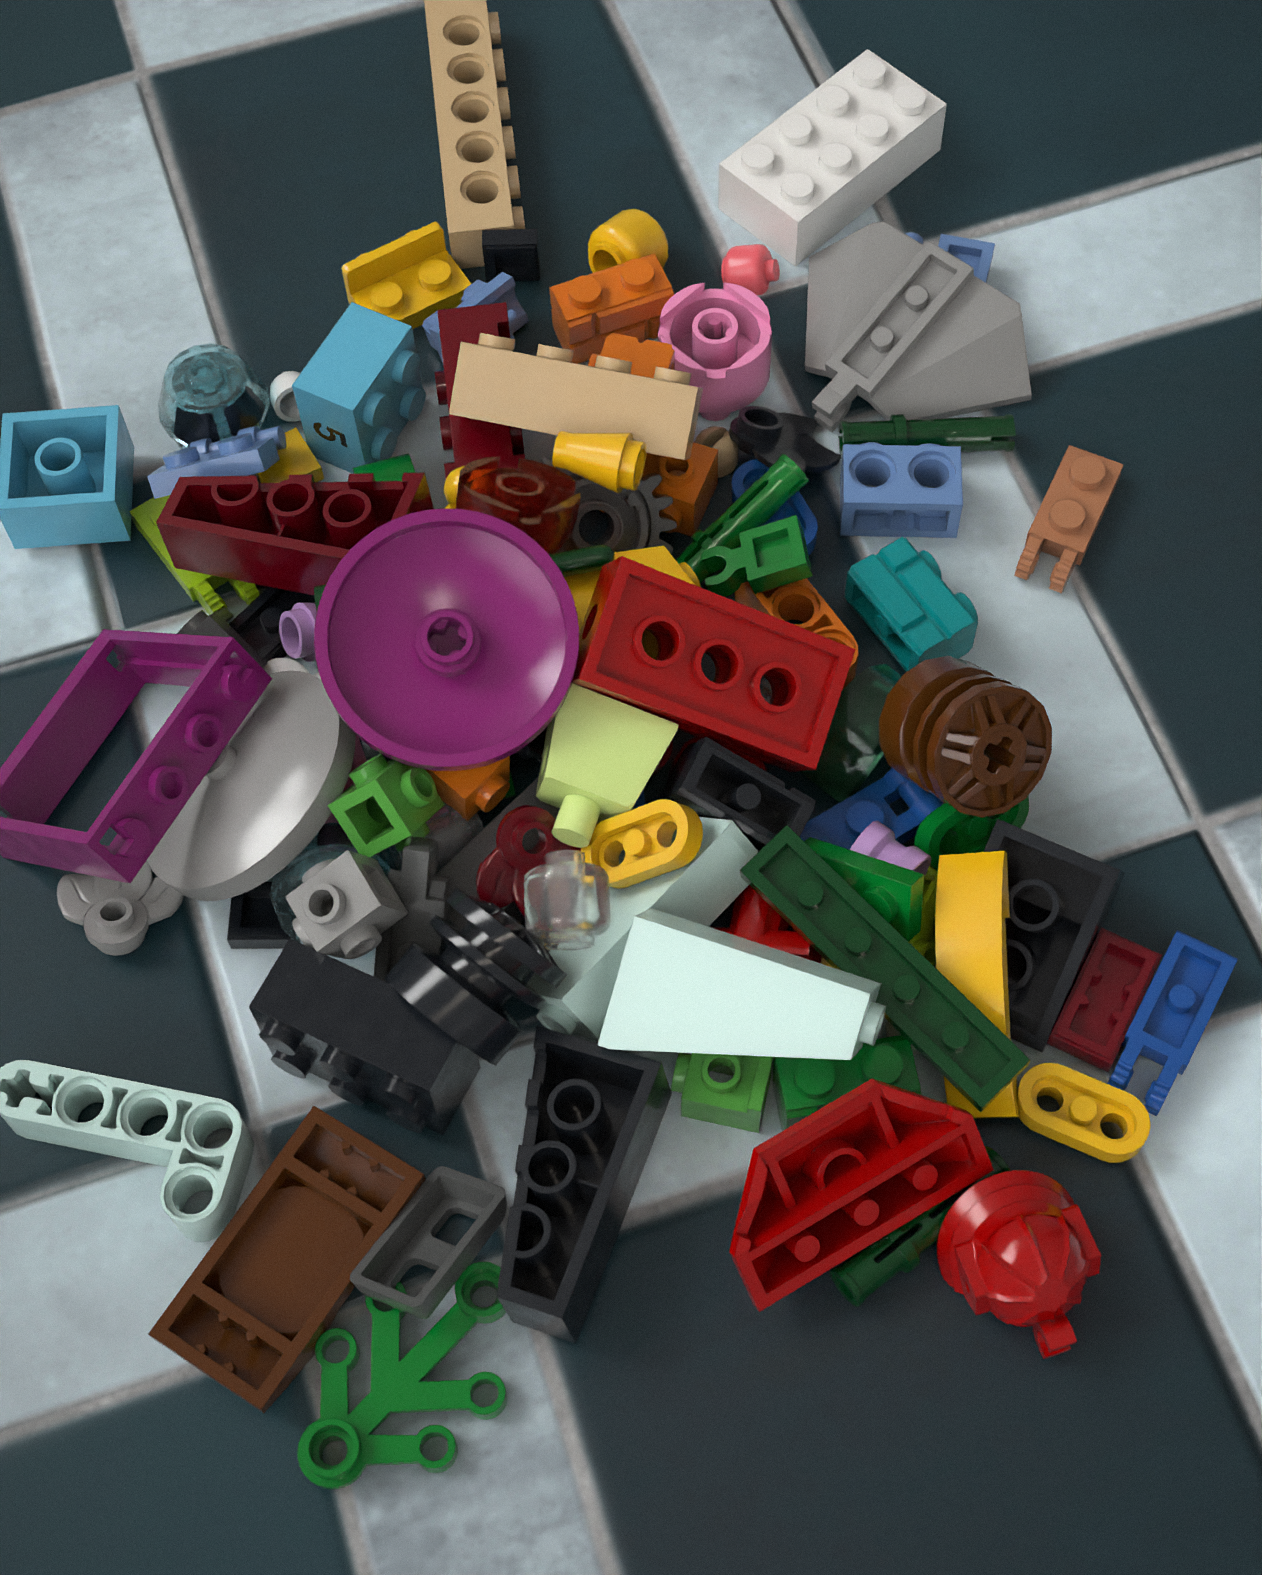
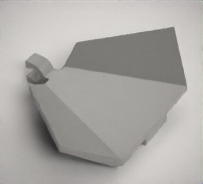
[805,221,1032,433]

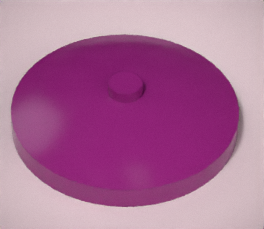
[314,508,579,771]

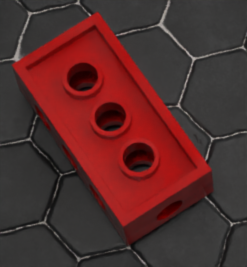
[572,556,856,772]

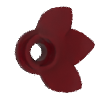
[476,805,595,932]

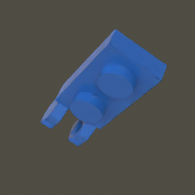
[1107,930,1238,1116]

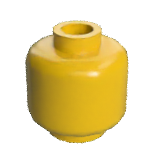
[588,209,668,273]

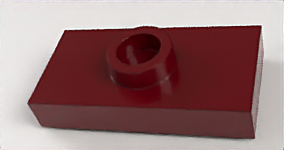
[1047,927,1162,1072]

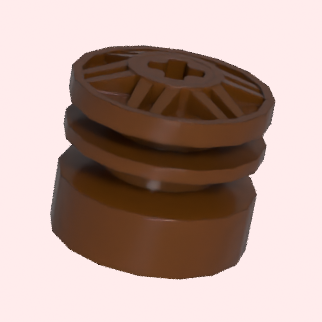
[879,656,1052,817]

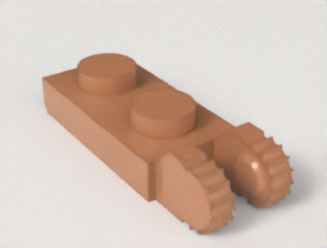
[1014,445,1124,593]

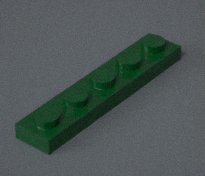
[739,825,1031,1112]

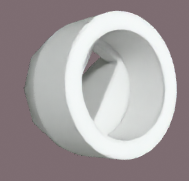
[270,371,301,422]

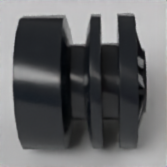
[385,887,567,1066]

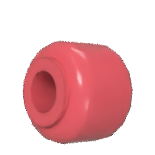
[721,244,780,295]

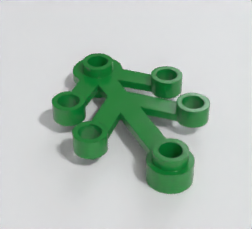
[297,1262,507,1489]

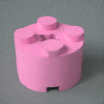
[658,282,772,421]

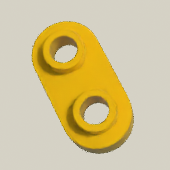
[580,799,703,889]
[1017,1063,1150,1163]

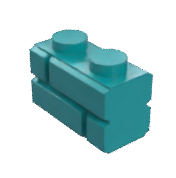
[844,537,978,672]

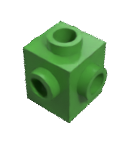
[328,754,445,857]

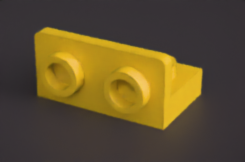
[342,222,471,329]

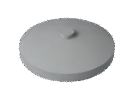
[147,671,356,901]

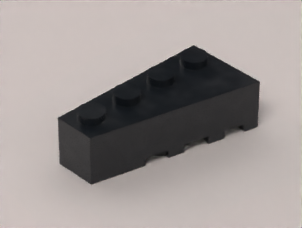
[496,1025,672,1343]

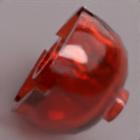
[456,457,581,554]

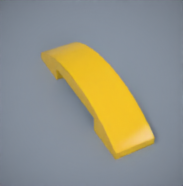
[935,851,1019,1118]

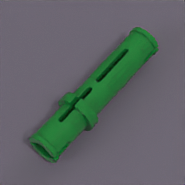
[676,454,809,584]

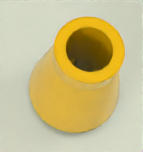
[552,431,647,494]

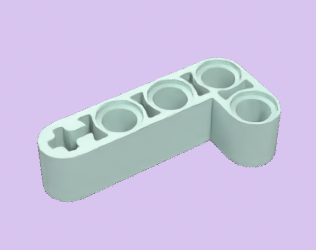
[0,1060,254,1241]

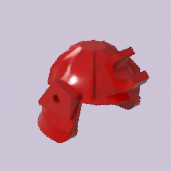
[937,1170,1101,1359]

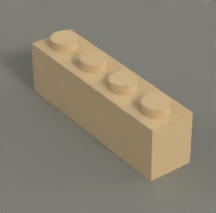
[449,333,703,460]

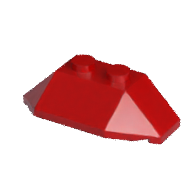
[729,1078,994,1312]

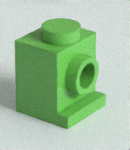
[671,1053,774,1133]

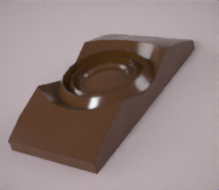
[148,1106,426,1413]

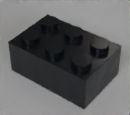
[249,939,481,1136]

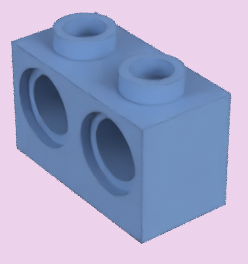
[840,442,963,538]

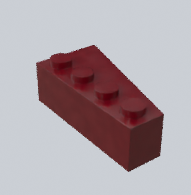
[435,302,530,523]
[156,472,434,595]

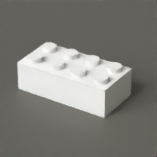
[718,49,947,267]

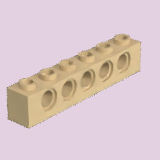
[424,0,525,269]

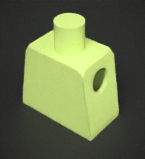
[536,683,679,848]

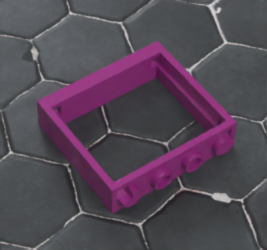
[0,629,272,884]

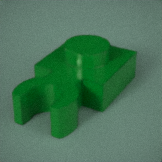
[700,515,813,597]

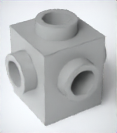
[285,850,408,959]

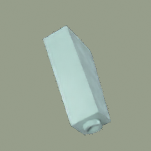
[527,817,758,1040]
[598,908,886,1060]

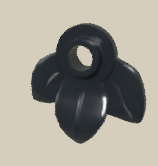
[729,406,841,473]

